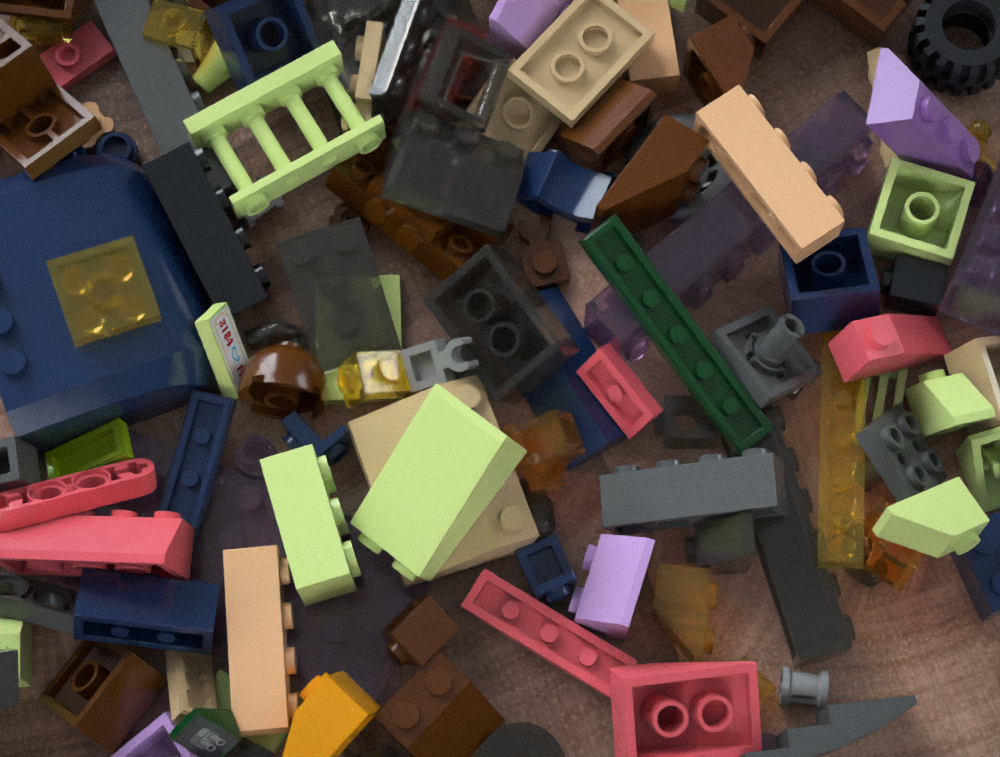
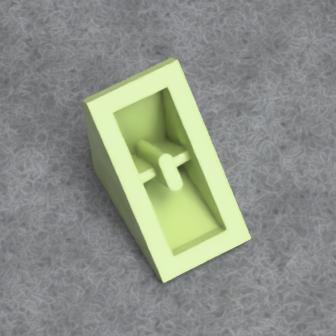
[955,426,1000,513]

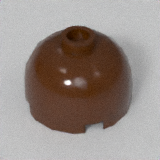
[238,341,326,420]

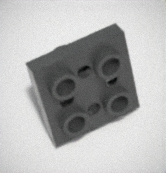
[708,306,823,408]
[851,402,948,502]

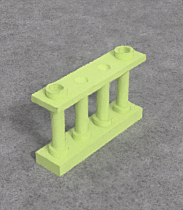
[183,40,386,219]

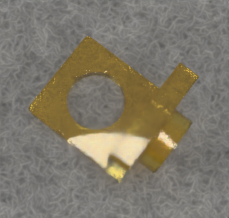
[142,0,215,68]

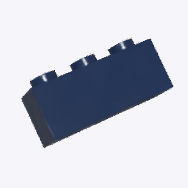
[73,568,220,655]

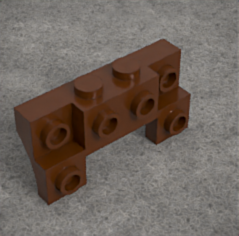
[325,127,514,289]

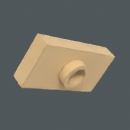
[165,650,218,724]

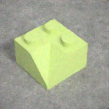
[866,157,976,265]

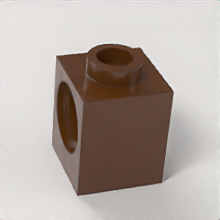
[379,595,460,667]

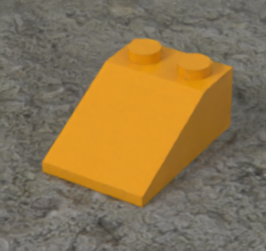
[282,670,382,757]

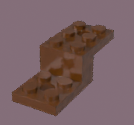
[0,18,103,180]

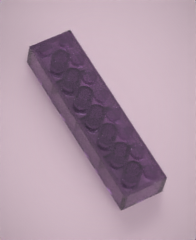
[584,89,876,364]

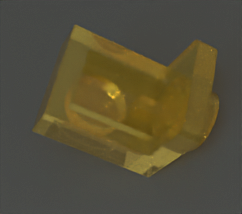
[337,350,411,408]

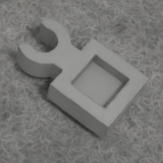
[400,337,479,393]

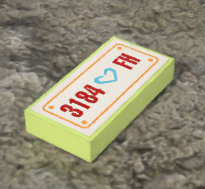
[195,302,249,399]

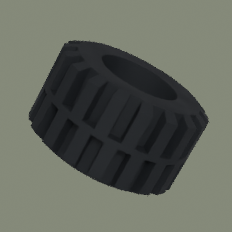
[907,0,1000,96]

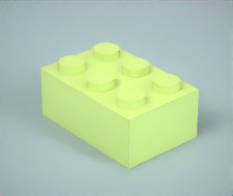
[259,444,362,606]

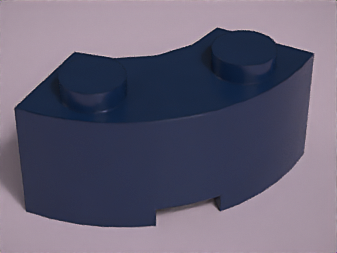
[509,149,619,235]

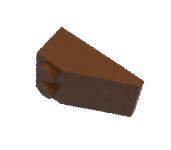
[589,114,710,235]

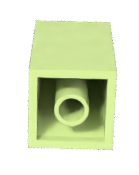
[350,383,527,581]

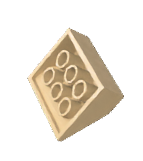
[347,374,540,588]

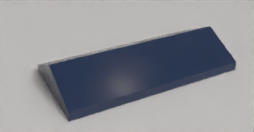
[483,285,628,472]

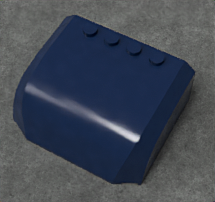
[0,154,221,459]

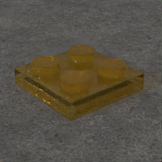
[46,235,161,347]

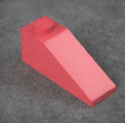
[828,313,952,383]

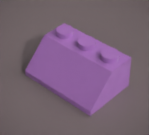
[866,48,980,180]

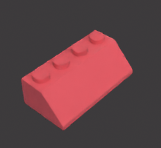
[0,510,195,581]

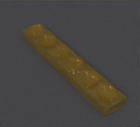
[817,330,866,569]

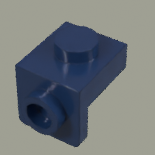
[281,410,352,466]
[515,533,578,604]

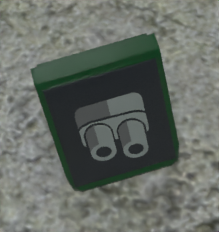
[169,707,241,757]

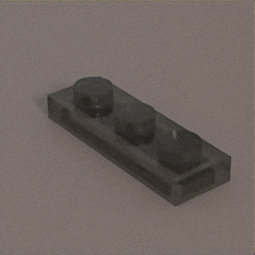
[368,0,437,117]

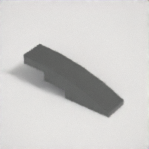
[740,695,917,757]

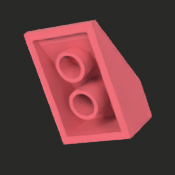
[609,661,763,757]

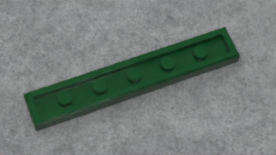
[578,214,775,456]

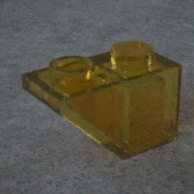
[651,563,719,662]

